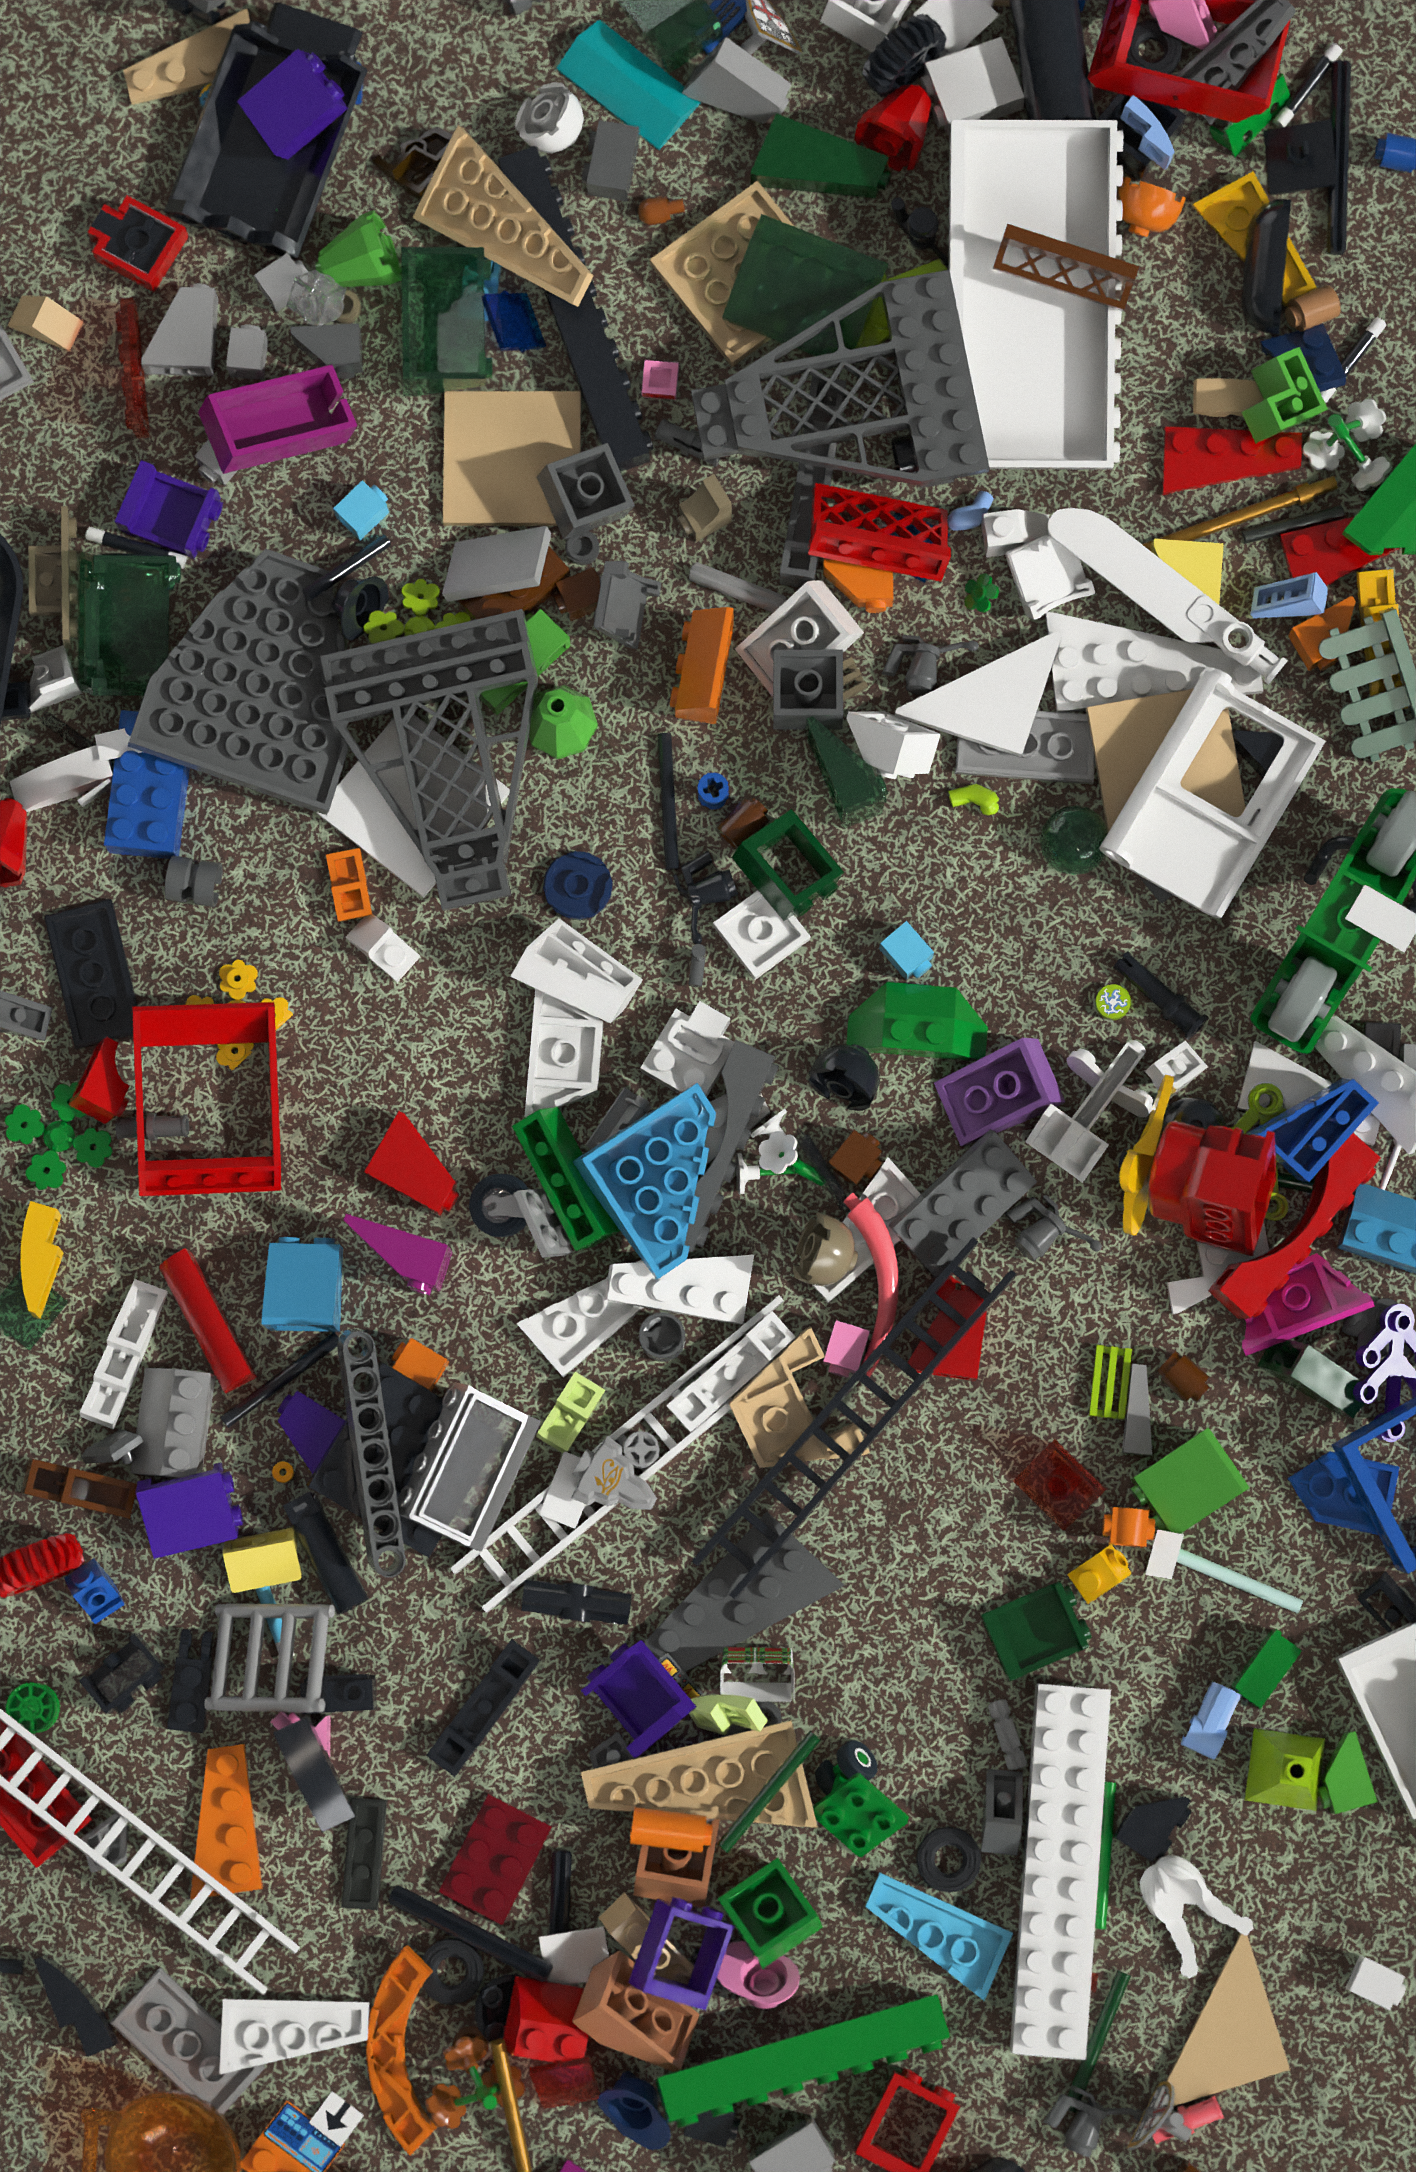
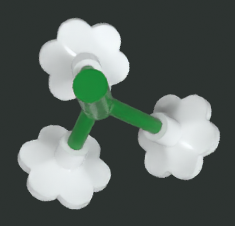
[1302,399,1392,491]
[735,1109,826,1194]

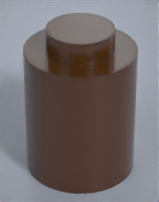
[715,798,769,850]

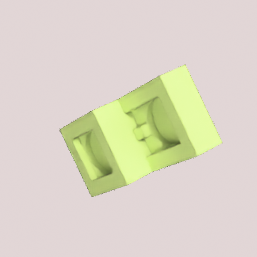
[536,1372,605,1453]
[689,1694,767,1735]

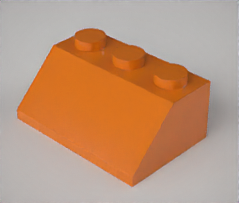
[670,607,734,724]

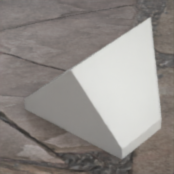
[29,645,82,713]

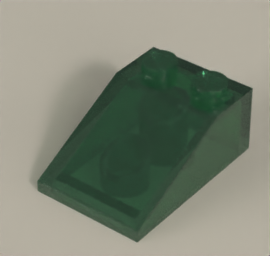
[616,0,723,74]
[805,716,888,829]

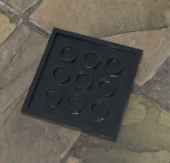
[306,1362,502,1558]

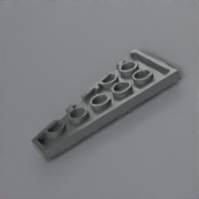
[644,1512,845,1672]

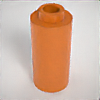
[630,1807,713,1853]

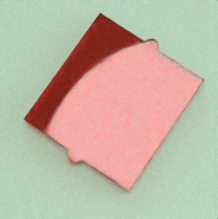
[529,2057,601,2109]

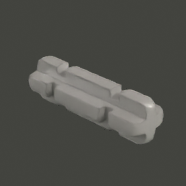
[988,1699,1027,1770]

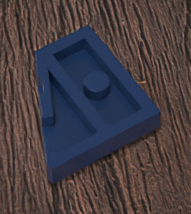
[1261,324,1346,392]

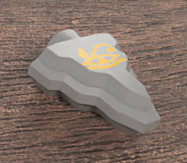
[571,1436,657,1510]

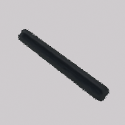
[388,1886,553,1982]

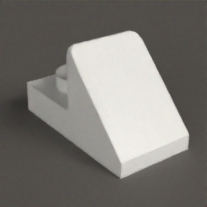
[345,914,420,982]
[1145,1041,1208,1099]

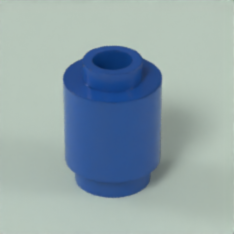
[1374,133,1416,173]

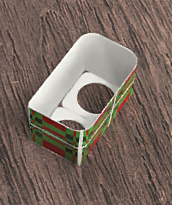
[720,1647,795,1702]

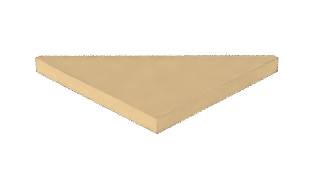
[1166,1933,1290,2106]

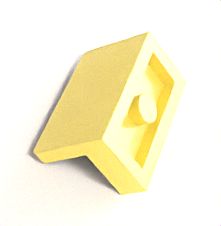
[223,1528,302,1593]

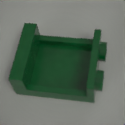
[980,1581,1092,1682]

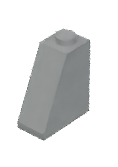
[682,37,791,124]
[142,283,218,377]

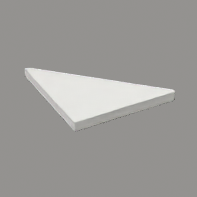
[895,630,1063,757]

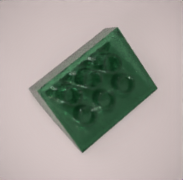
[722,214,889,356]

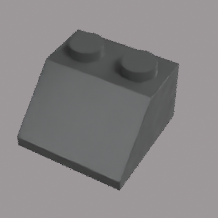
[773,650,843,729]

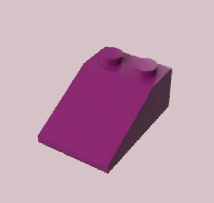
[344,1214,453,1296]

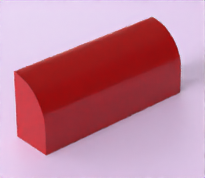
[159,1248,257,1394]

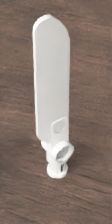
[1048,508,1288,685]

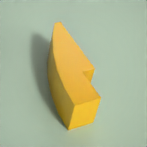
[20,1201,64,1319]

